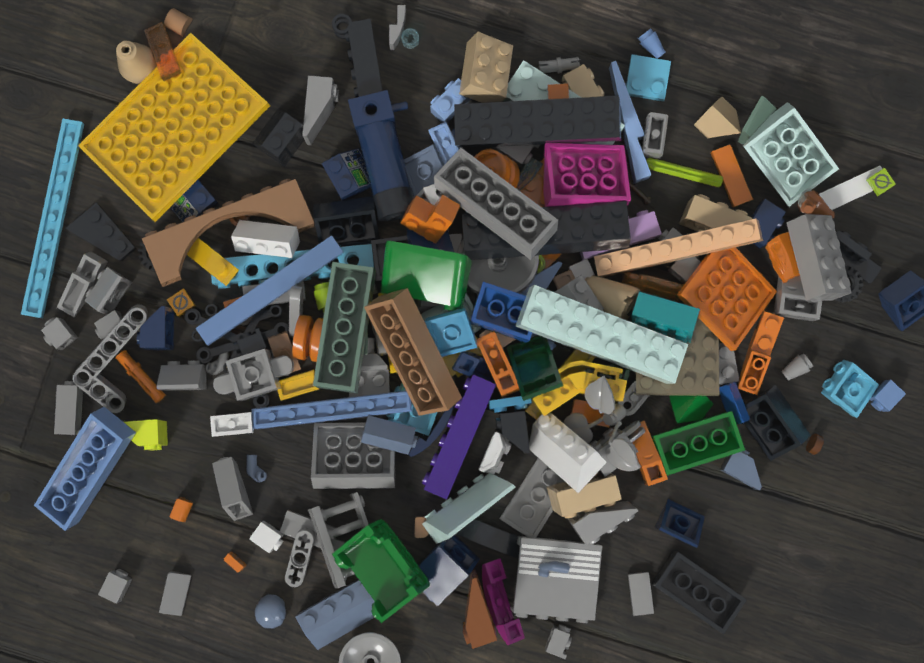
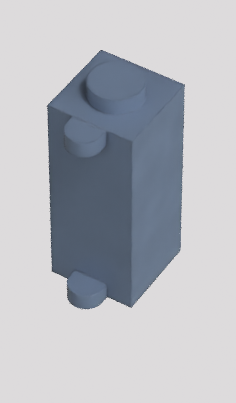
[361,415,418,455]

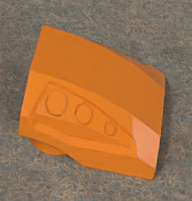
[765,232,800,283]

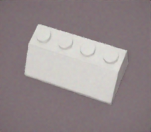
[529,413,607,493]

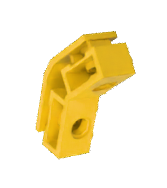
[532,361,627,417]

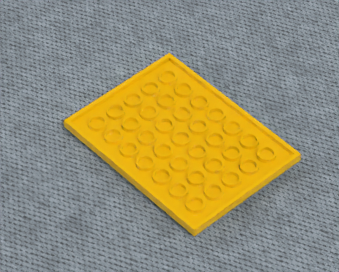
[78,33,270,222]

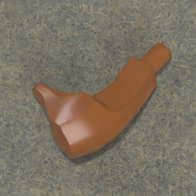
[798,190,835,219]

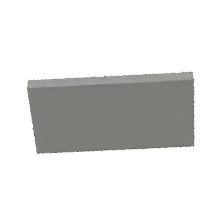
[499,458,565,537]

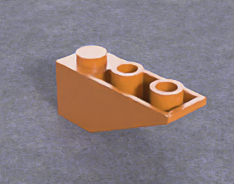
[625,421,668,486]

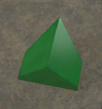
[669,395,713,424]

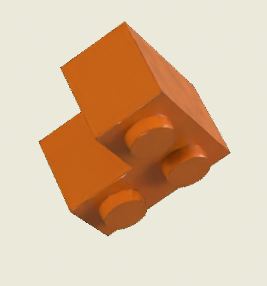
[400,194,460,244]

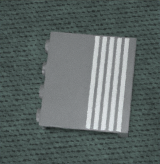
[510,536,602,623]

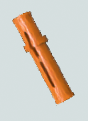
[115,350,166,403]

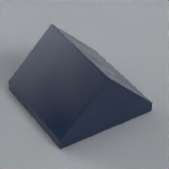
[654,499,705,548]

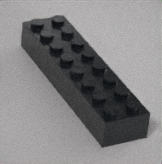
[454,95,621,149]
[462,201,631,260]

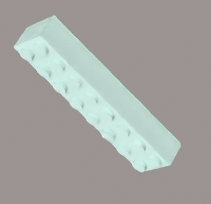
[516,285,688,384]

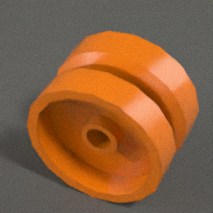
[474,149,520,188]
[292,315,323,362]

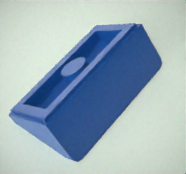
[719,382,750,424]

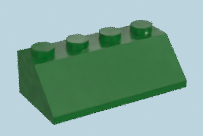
[651,411,745,475]

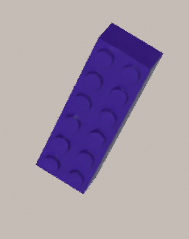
[422,375,496,499]

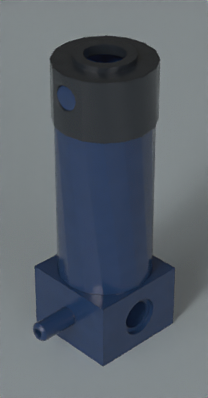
[348,90,414,222]

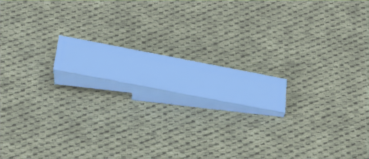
[609,61,651,184]

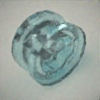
[401,28,419,48]

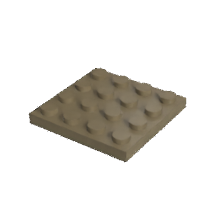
[636,318,719,396]

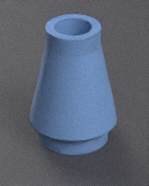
[638,28,666,59]

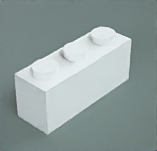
[231,220,300,258]

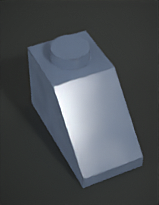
[720,450,762,490]

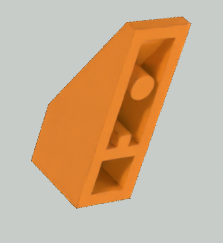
[476,331,520,399]

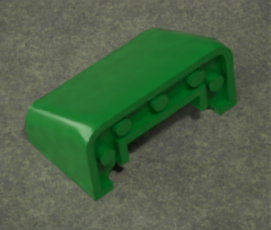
[381,241,472,311]
[332,519,430,623]

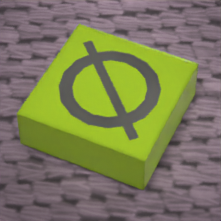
[866,168,896,196]

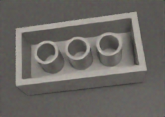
[787,214,851,301]

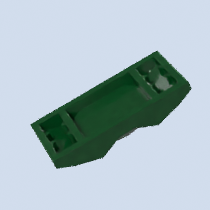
[507,335,563,401]

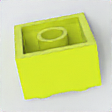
[124,419,168,451]

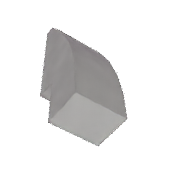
[57,252,108,317]

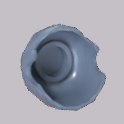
[255,594,286,629]

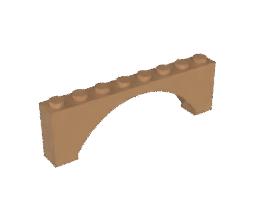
[142,179,314,287]

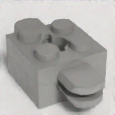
[213,349,294,401]
[589,420,646,477]

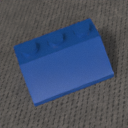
[470,282,532,343]

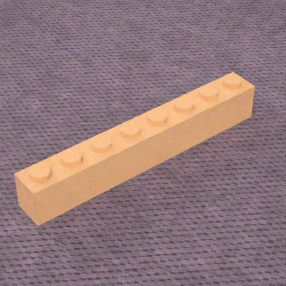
[594,219,763,277]

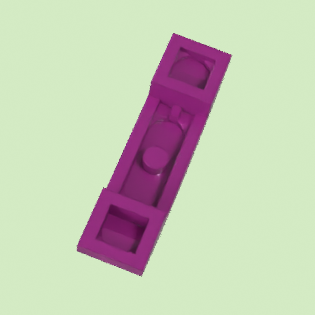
[482,558,525,645]

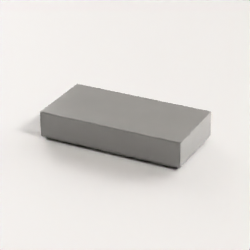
[628,572,654,616]

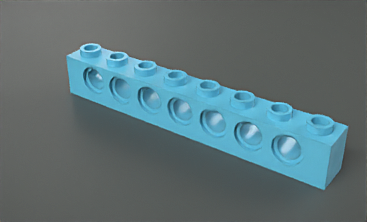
[211,244,375,289]

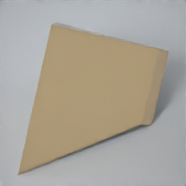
[694,97,741,138]

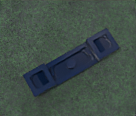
[452,351,521,397]
[408,406,453,457]

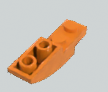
[738,311,784,395]

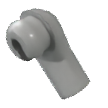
[205,352,230,375]

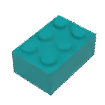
[632,292,700,343]

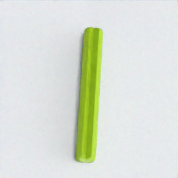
[646,157,723,187]

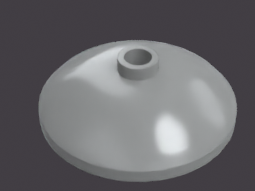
[339,632,401,663]

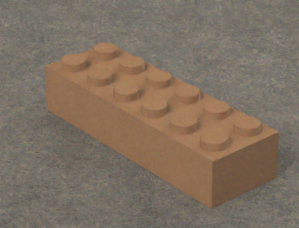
[364,288,462,416]

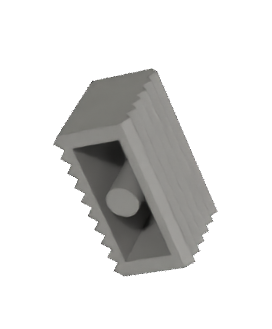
[641,112,668,159]

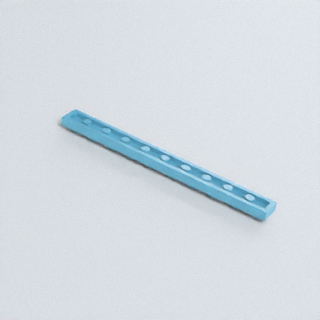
[21,118,84,319]

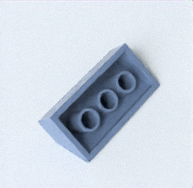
[295,579,375,650]

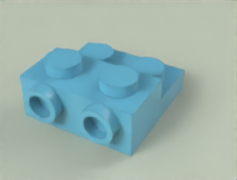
[821,360,879,418]
[386,383,437,436]

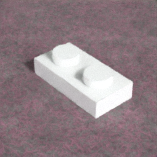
[210,412,254,437]

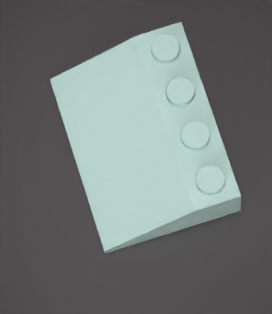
[743,102,839,206]
[422,473,515,544]

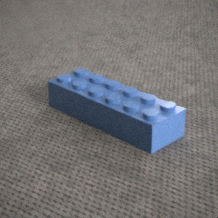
[34,407,136,531]

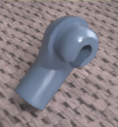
[247,455,267,483]
[538,561,570,577]

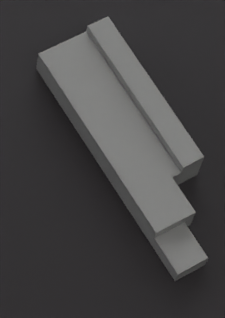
[279,510,345,549]

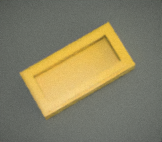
[278,370,320,401]

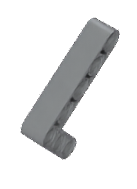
[73,304,148,413]

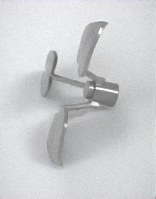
[564,376,641,471]

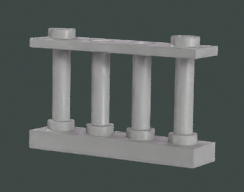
[308,492,368,588]

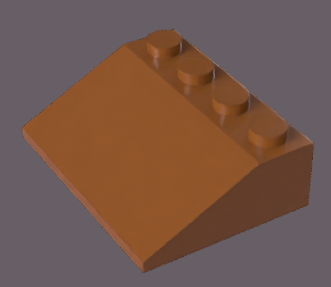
[463,569,497,649]

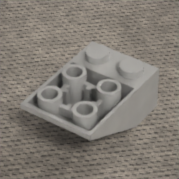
[773,276,822,321]
[567,501,638,545]

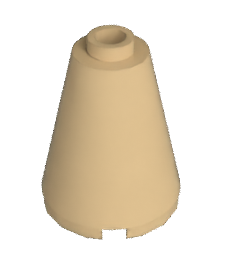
[116,41,158,84]
[585,275,640,320]

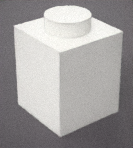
[250,521,284,553]

